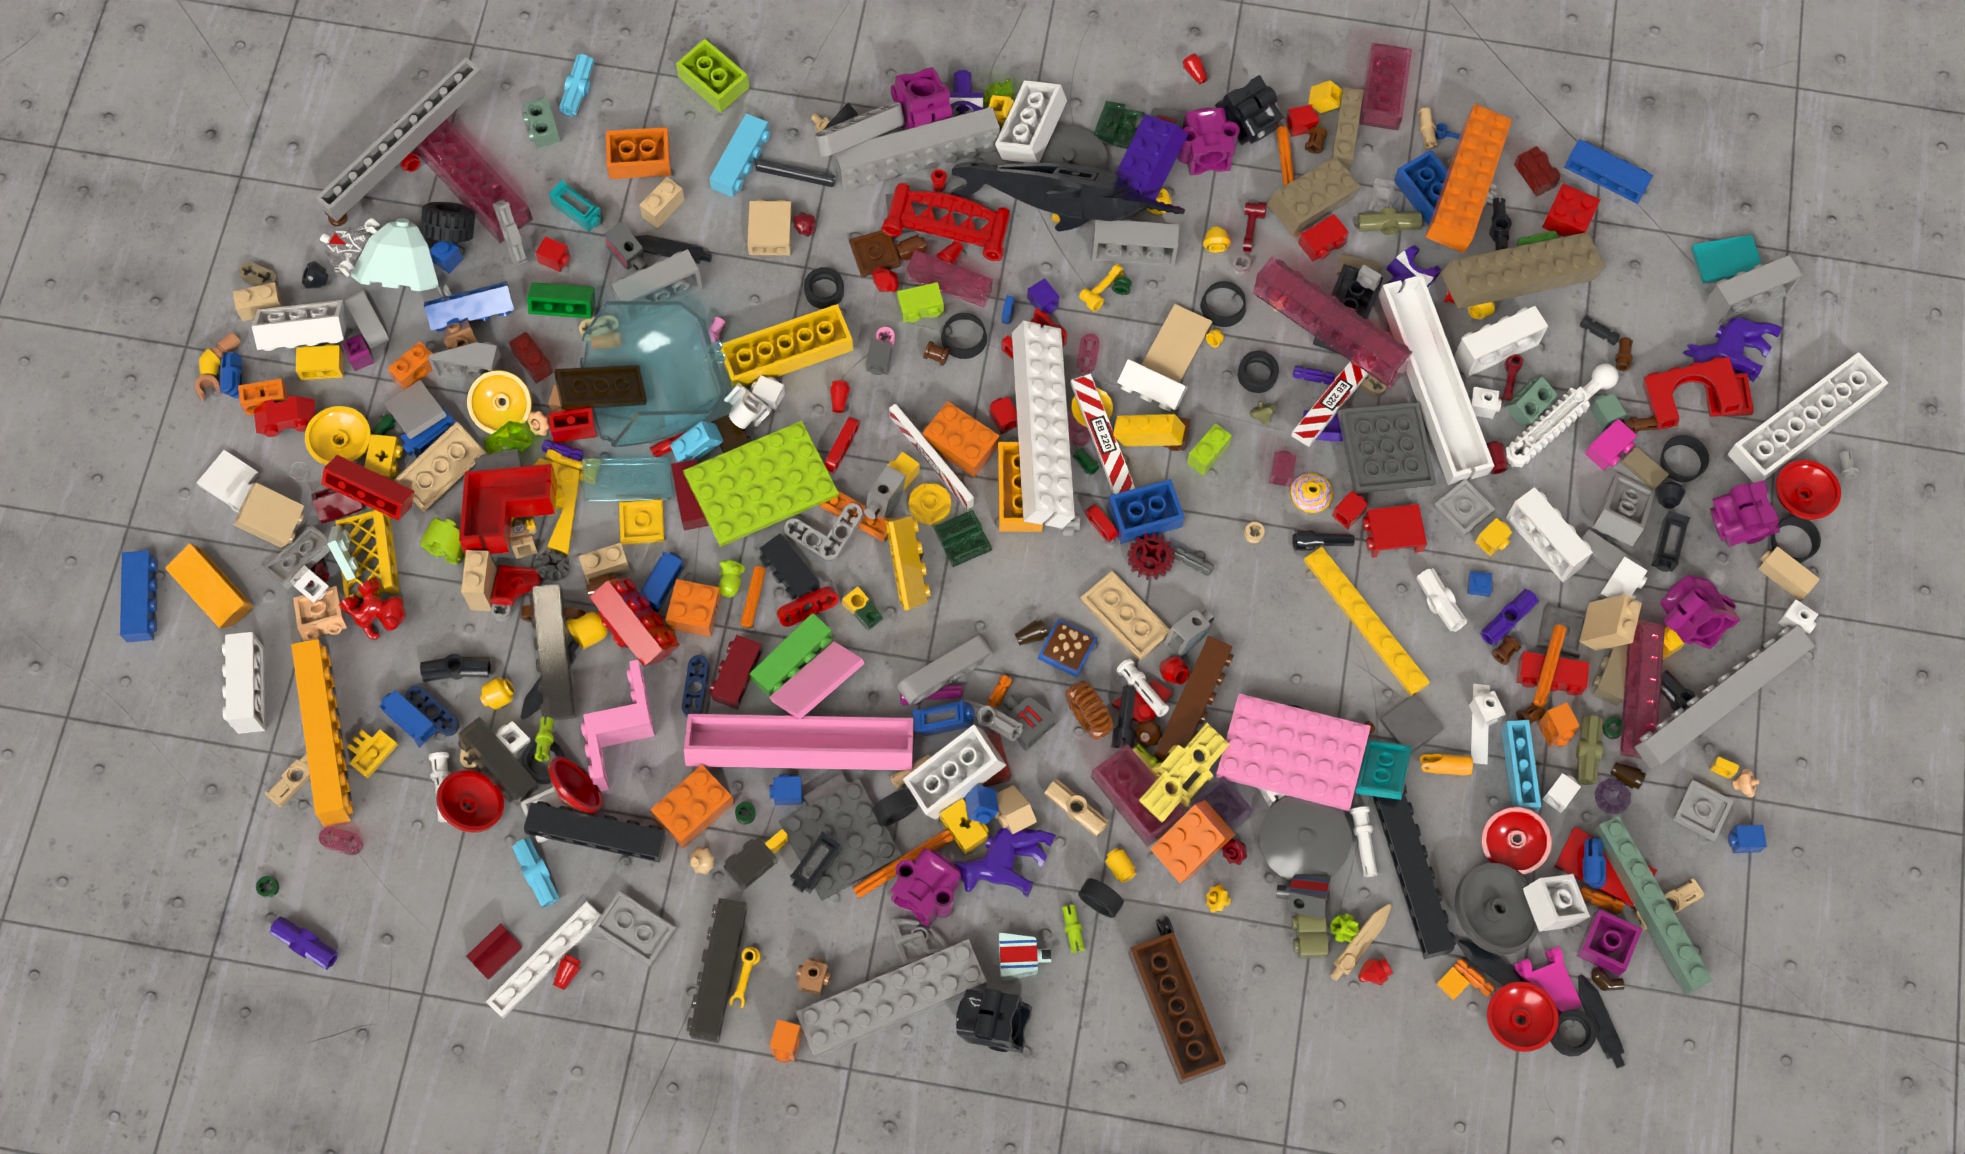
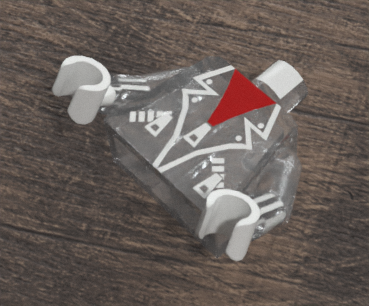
[320,218,380,277]

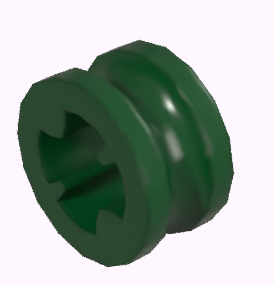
[1112,277,1132,295]
[1602,717,1624,739]
[735,802,756,825]
[256,876,279,898]

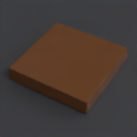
[849,230,901,278]

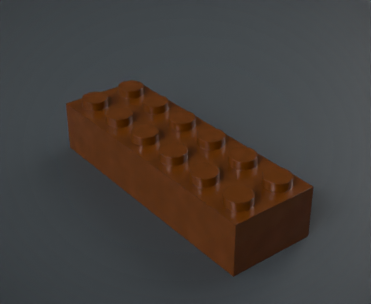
[1128,932,1226,1085]

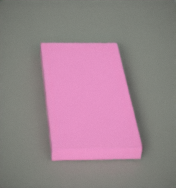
[770,641,864,720]

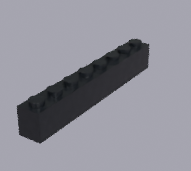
[1372,785,1456,959]

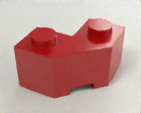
[254,395,316,437]

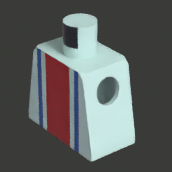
[999,933,1051,981]

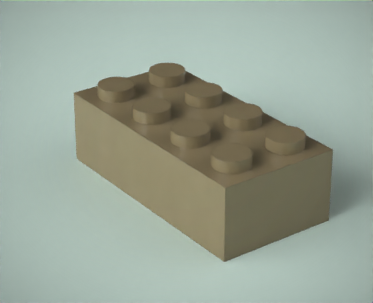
[1267,156,1361,236]

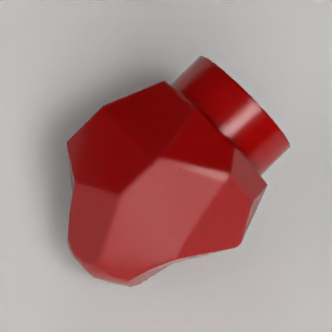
[872,266,899,293]
[1159,655,1189,685]
[1358,957,1393,985]

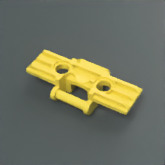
[1139,723,1230,822]

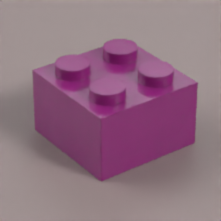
[1576,909,1642,976]

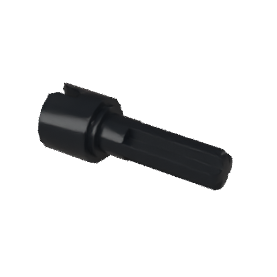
[1292,529,1355,551]
[1111,686,1136,750]

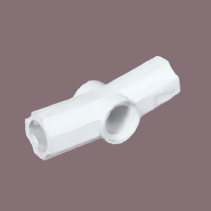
[1416,568,1467,632]

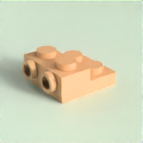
[293,586,347,641]

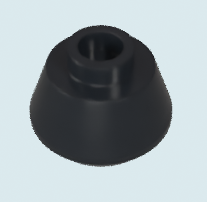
[302,261,328,289]
[1655,482,1686,509]

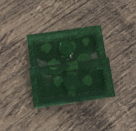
[1094,101,1146,149]
[933,510,992,567]

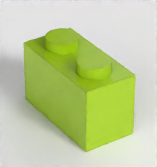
[897,282,944,323]
[1187,423,1232,476]

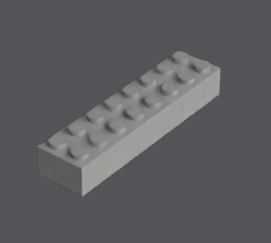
[835,107,1000,190]
[796,939,987,1060]

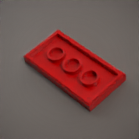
[1554,826,1657,910]

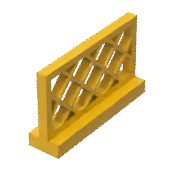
[335,509,400,599]

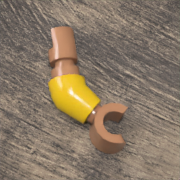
[194,332,241,401]

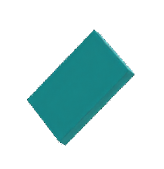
[1691,235,1762,284]
[1356,740,1412,800]

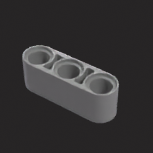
[343,290,389,349]

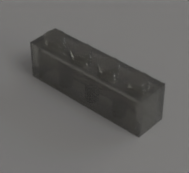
[458,716,538,806]

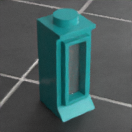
[548,180,603,232]

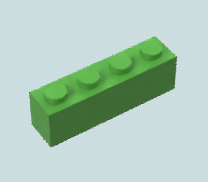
[750,613,833,698]

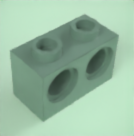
[522,98,561,148]
[1505,376,1558,426]

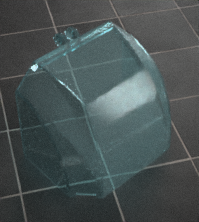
[580,301,727,447]

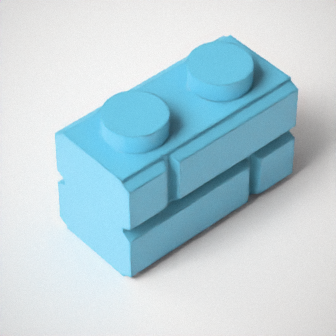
[670,421,723,462]

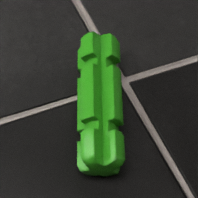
[1517,231,1558,246]

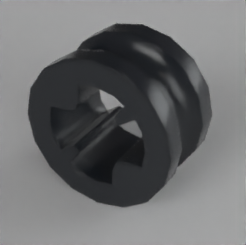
[1156,916,1174,936]

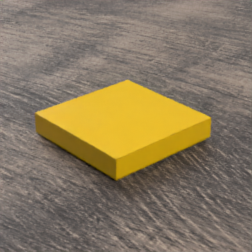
[619,499,665,545]

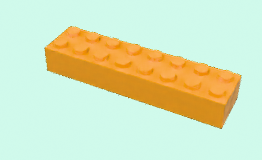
[291,639,354,827]

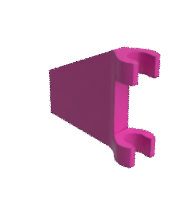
[1514,946,1582,1014]

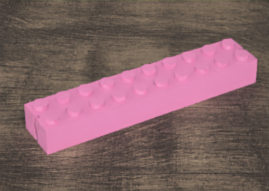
[684,714,913,770]

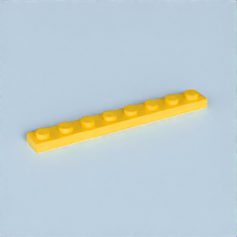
[1304,547,1430,697]

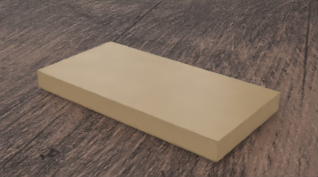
[1141,304,1213,383]
[393,422,487,512]
[1080,571,1170,661]

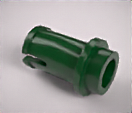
[371,413,396,436]
[1073,448,1100,475]

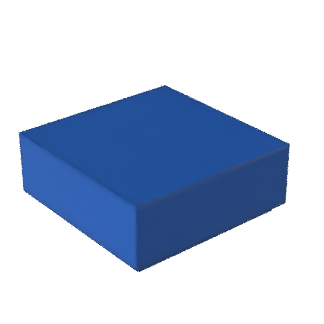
[1002,295,1015,324]

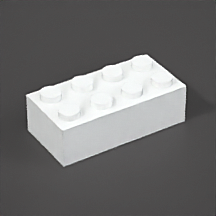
[995,80,1067,163]
[252,300,348,351]
[1454,306,1548,378]
[1506,487,1593,582]
[222,632,265,734]
[903,725,1006,820]

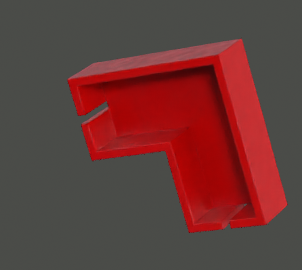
[459,464,557,556]

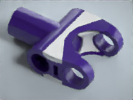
[949,70,983,117]
[1379,245,1442,293]

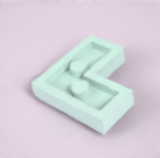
[327,524,359,581]

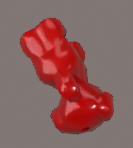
[339,577,406,640]

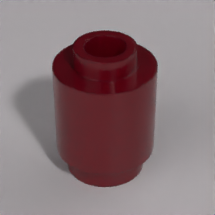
[1486,441,1508,474]

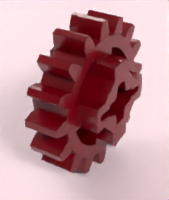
[1127,533,1175,580]

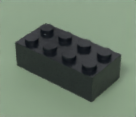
[1313,264,1383,358]

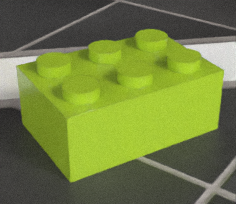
[676,39,749,113]

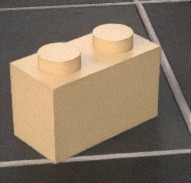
[639,177,685,229]
[233,282,283,321]
[579,543,630,584]
[994,785,1037,834]

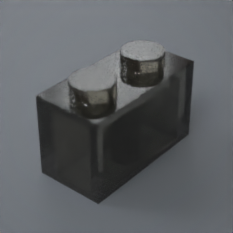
[723,837,778,892]

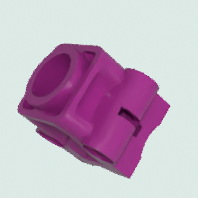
[891,67,952,130]
[1177,107,1239,176]
[1710,480,1780,547]
[1660,575,1741,649]
[890,848,961,928]

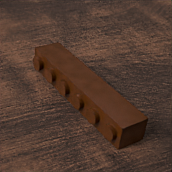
[1154,636,1234,762]

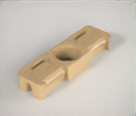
[265,753,310,807]
[1634,879,1704,930]

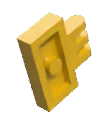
[346,729,398,779]

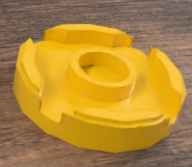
[908,483,951,525]

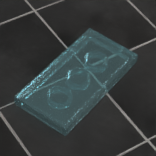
[582,457,672,502]

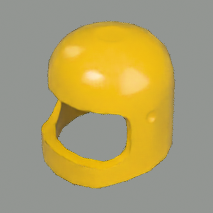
[566,611,608,650]

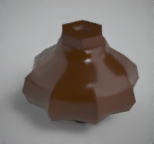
[1135,720,1162,747]

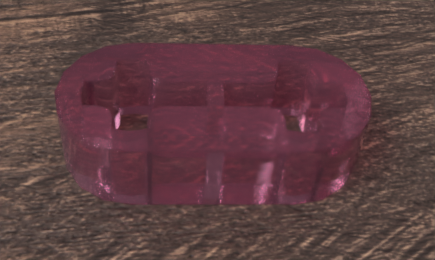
[1077,334,1099,374]
[1067,414,1090,446]
[319,827,363,855]

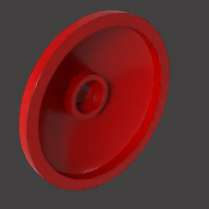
[1775,460,1841,520]
[549,757,603,813]
[436,770,504,833]
[1482,806,1552,875]
[1487,982,1559,1052]

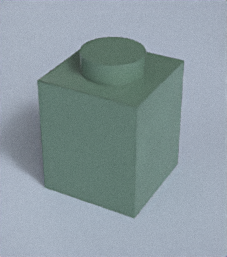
[1591,393,1627,431]

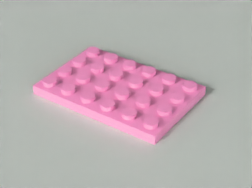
[1216,694,1371,811]

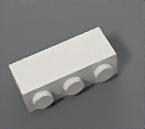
[1117,359,1188,412]

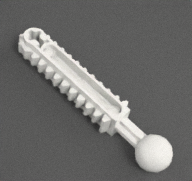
[1505,363,1619,468]

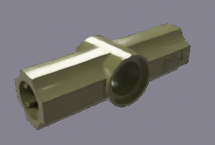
[1357,208,1422,235]
[1576,715,1603,785]

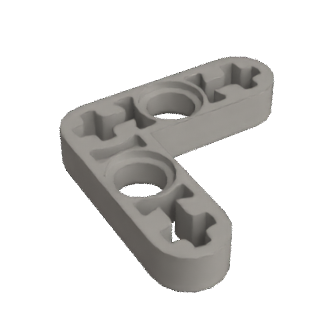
[784,503,864,561]

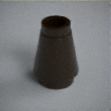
[1015,619,1049,646]
[1610,762,1646,790]

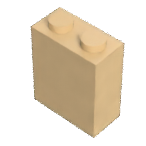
[748,199,792,255]
[233,483,304,548]
[461,550,497,611]
[1579,594,1642,651]

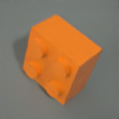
[665,579,721,637]

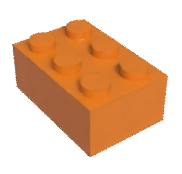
[606,127,671,179]
[922,401,1000,478]
[650,765,734,849]
[1150,800,1236,883]

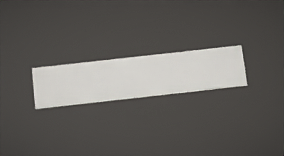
[1471,684,1490,764]

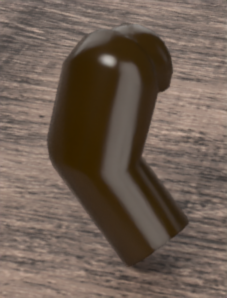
[1591,967,1624,991]

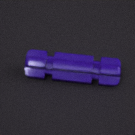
[1293,366,1335,385]
[542,439,584,461]

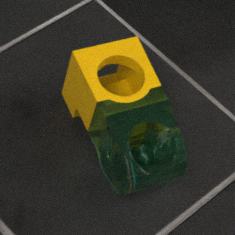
[842,587,883,630]

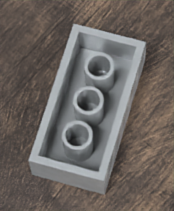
[1092,219,1179,267]
[611,249,703,324]
[1705,255,1803,324]

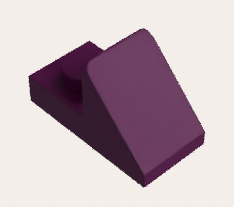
[342,334,374,371]

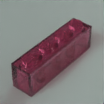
[907,250,993,308]

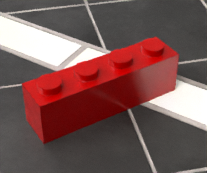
[321,455,415,521]

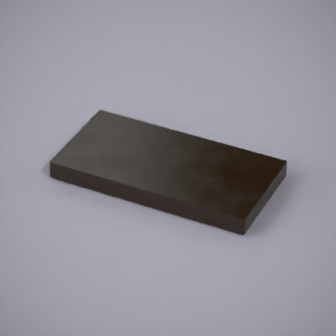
[554,365,647,410]

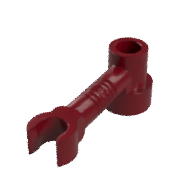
[1243,202,1267,252]
[1501,354,1523,405]

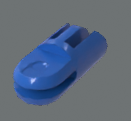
[219,351,242,398]
[1582,837,1606,888]

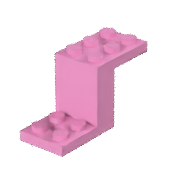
[581,660,655,791]

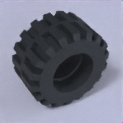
[420,202,476,243]

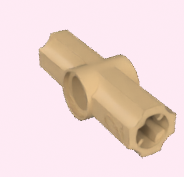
[1044,779,1109,838]

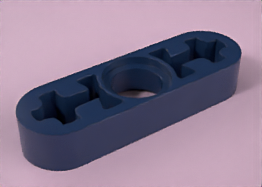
[682,655,709,718]
[405,686,459,736]

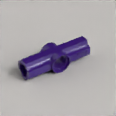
[1480,589,1539,646]
[269,916,339,970]

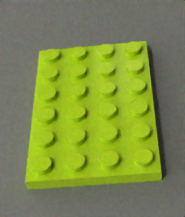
[683,421,839,547]

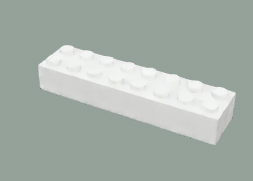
[1727,352,1888,483]

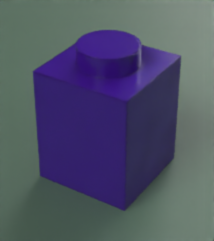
[1027,278,1060,314]

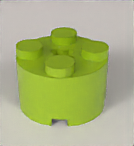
[419,517,464,565]

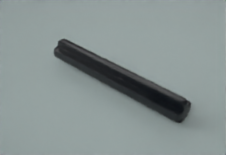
[756,159,836,187]

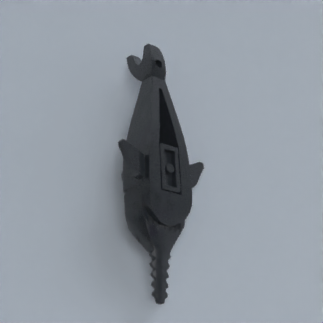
[951,161,1185,232]

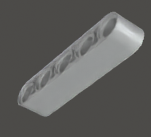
[815,102,905,156]
[897,635,994,706]

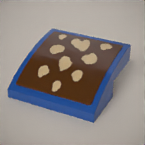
[1038,619,1098,678]

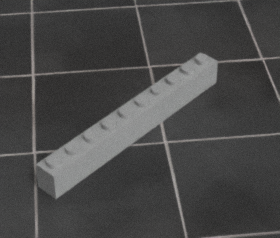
[315,57,486,222]
[1634,625,1815,769]

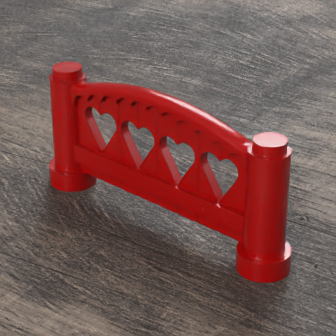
[881,183,1010,261]

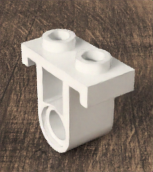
[724,382,772,429]

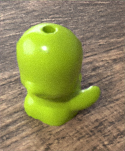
[718,560,745,598]

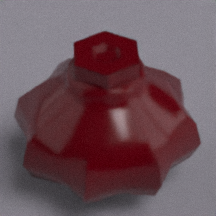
[793,212,816,237]
[308,560,330,586]
[1222,839,1247,865]

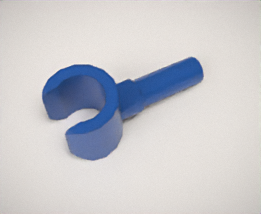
[1435,123,1460,139]

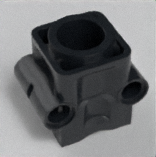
[1215,75,1284,145]
[956,988,1033,1053]

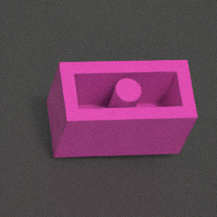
[1585,419,1637,471]

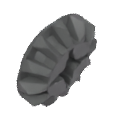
[535,550,571,581]

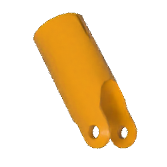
[1420,754,1473,776]

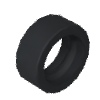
[804,267,844,309]
[1237,350,1279,393]
[521,741,566,784]
[872,789,918,826]
[1078,878,1124,918]
[1550,1010,1597,1057]

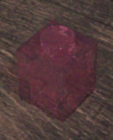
[1269,451,1296,487]

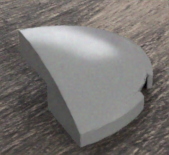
[890,919,948,967]

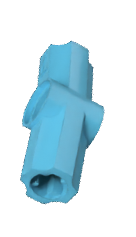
[559,54,595,117]
[512,838,559,908]

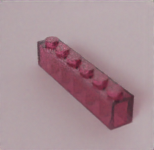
[1620,621,1665,759]

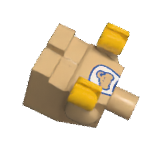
[510,519,537,559]

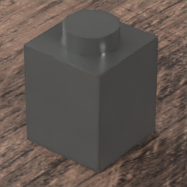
[866,339,892,375]

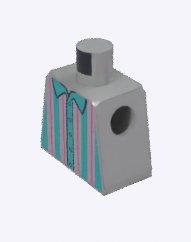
[864,465,906,519]
[1164,610,1214,658]

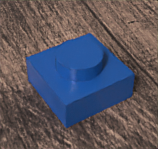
[1468,571,1492,597]

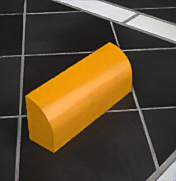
[165,543,254,628]

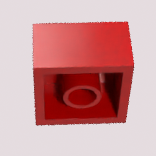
[1542,183,1601,237]

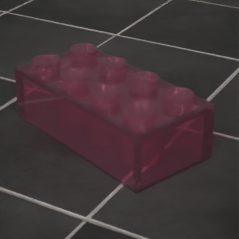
[1359,43,1412,131]
[1091,744,1185,847]

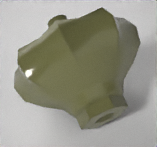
[1249,401,1276,425]

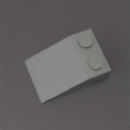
[428,342,504,383]
[1593,473,1655,546]

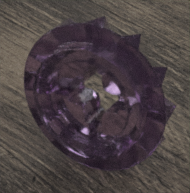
[1595,778,1631,814]

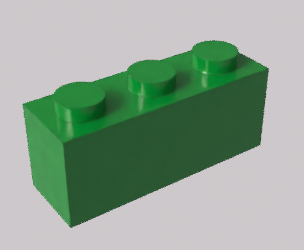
[527,282,596,319]

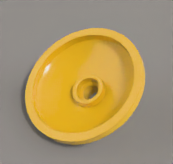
[467,370,532,435]
[305,406,371,466]

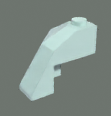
[351,218,439,291]

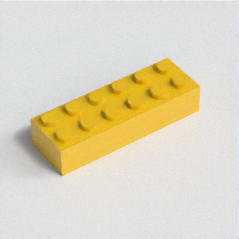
[718,304,853,388]

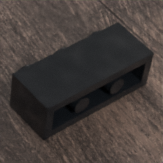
[759,533,820,600]

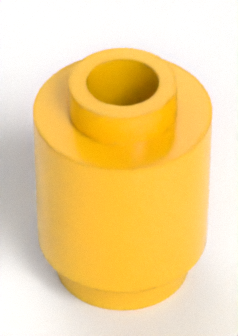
[1105,848,1137,884]

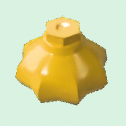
[1206,884,1231,913]

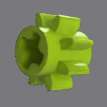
[1330,913,1359,943]

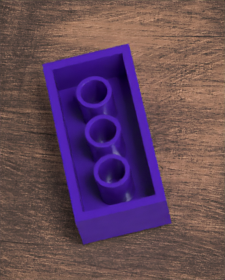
[1115,114,1188,200]

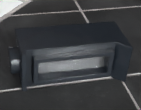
[1651,511,1691,572]
[790,831,842,894]

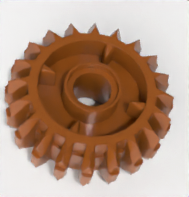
[1066,681,1113,739]

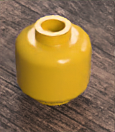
[480,677,515,710]

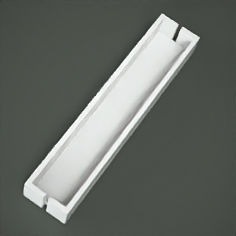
[1378,275,1494,485]
[1012,320,1075,528]

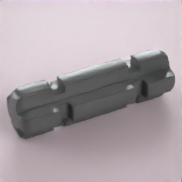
[1173,547,1214,576]

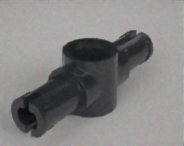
[1489,198,1512,251]

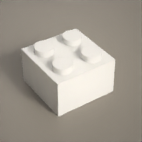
[1523,874,1590,932]

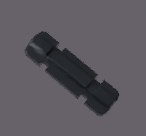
[1580,316,1620,345]

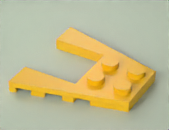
[511,458,580,556]

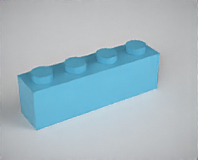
[709,113,771,197]
[1501,720,1541,813]

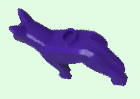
[1683,317,1783,382]
[952,827,1056,897]

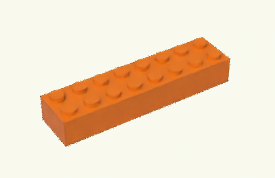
[1425,103,1512,254]

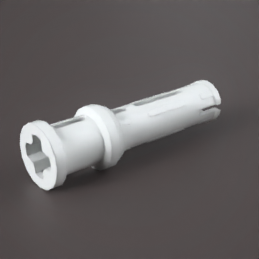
[1116,659,1169,717]
[429,752,451,822]
[1350,807,1378,877]

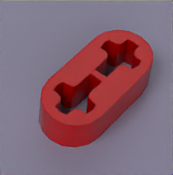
[1085,504,1118,542]

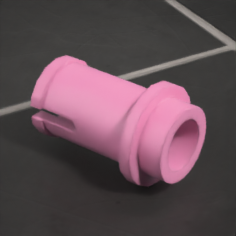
[704,317,726,345]

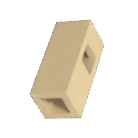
[1758,546,1820,602]

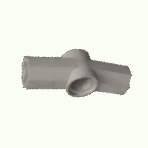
[964,699,1023,741]

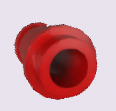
[931,169,947,192]

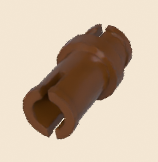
[1615,337,1633,371]
[1622,416,1657,434]

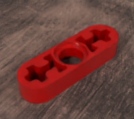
[824,416,860,474]
[776,586,839,627]

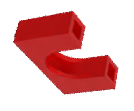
[1643,357,1744,431]

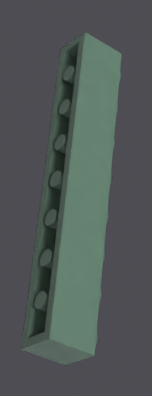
[1593,816,1713,995]

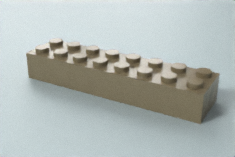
[1441,232,1606,309]

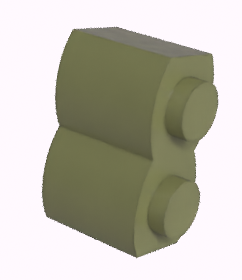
[1291,913,1328,959]

